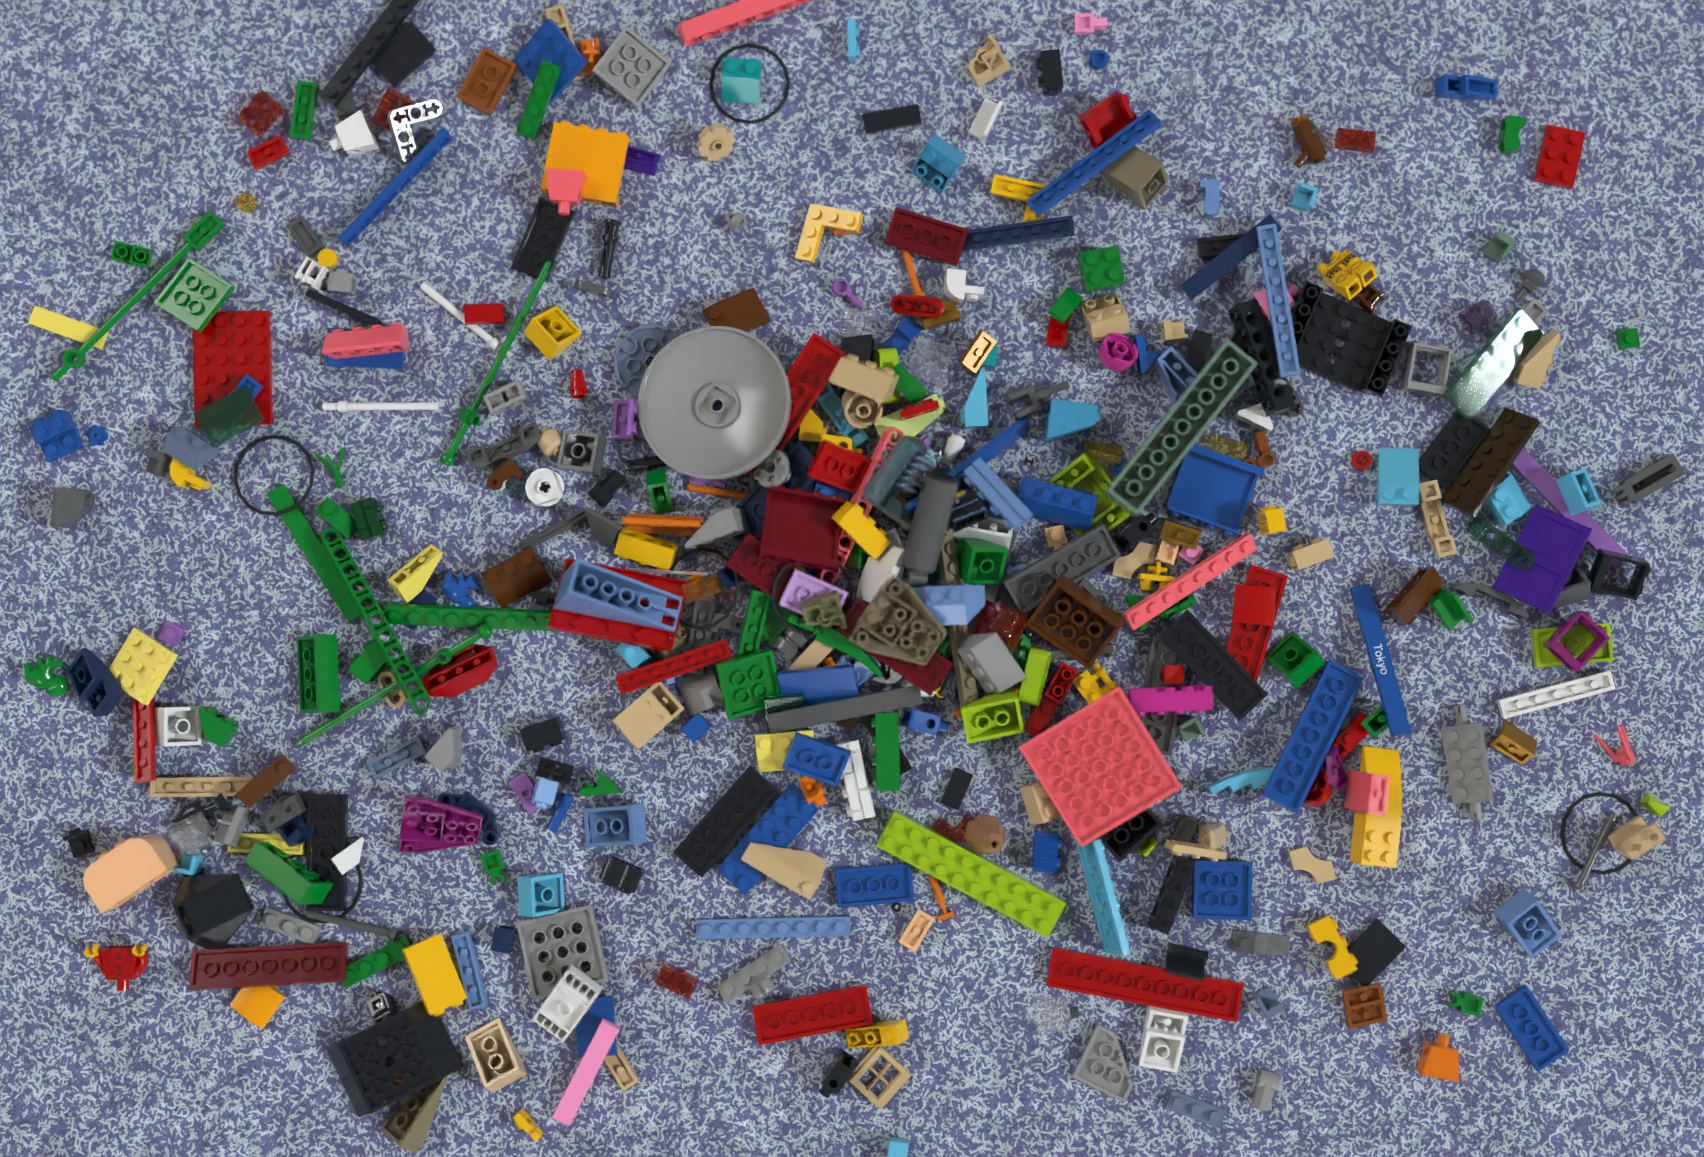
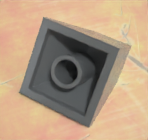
[51,487,95,528]

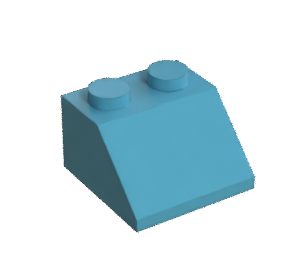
[1485,474,1532,526]
[517,873,565,917]

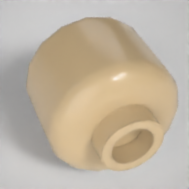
[537,428,562,457]

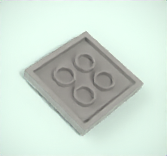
[591,25,672,108]

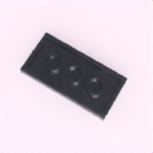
[511,197,575,282]
[1419,406,1491,490]

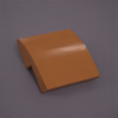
[1342,983,1388,1029]

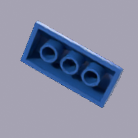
[1017,475,1099,531]

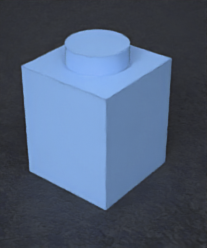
[530,778,558,810]

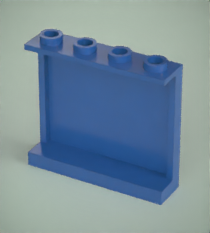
[1164,444,1265,536]

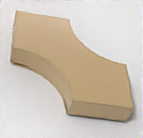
[1111,542,1157,579]
[1288,846,1336,884]

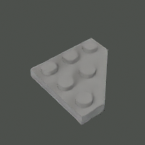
[1072,1023,1133,1103]

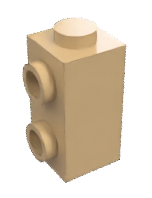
[1287,537,1335,571]

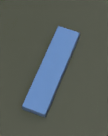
[450,930,489,1011]

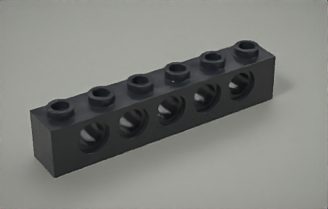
[1228,299,1295,417]

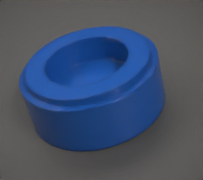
[1089,49,1109,70]

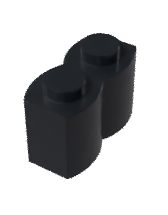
[599,855,645,895]

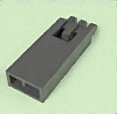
[1611,453,1685,507]

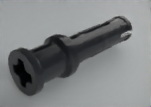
[598,219,622,279]

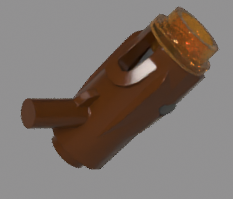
[1291,114,1327,168]

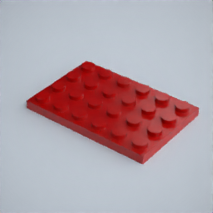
[192,310,273,428]

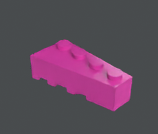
[1127,685,1213,716]

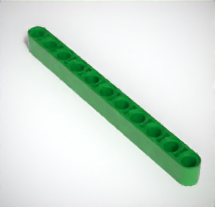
[321,528,431,715]

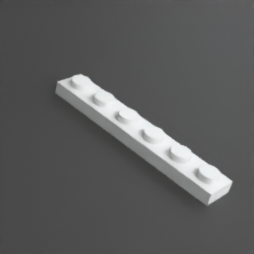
[1497,670,1615,719]

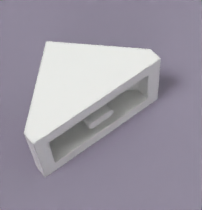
[1233,403,1273,433]

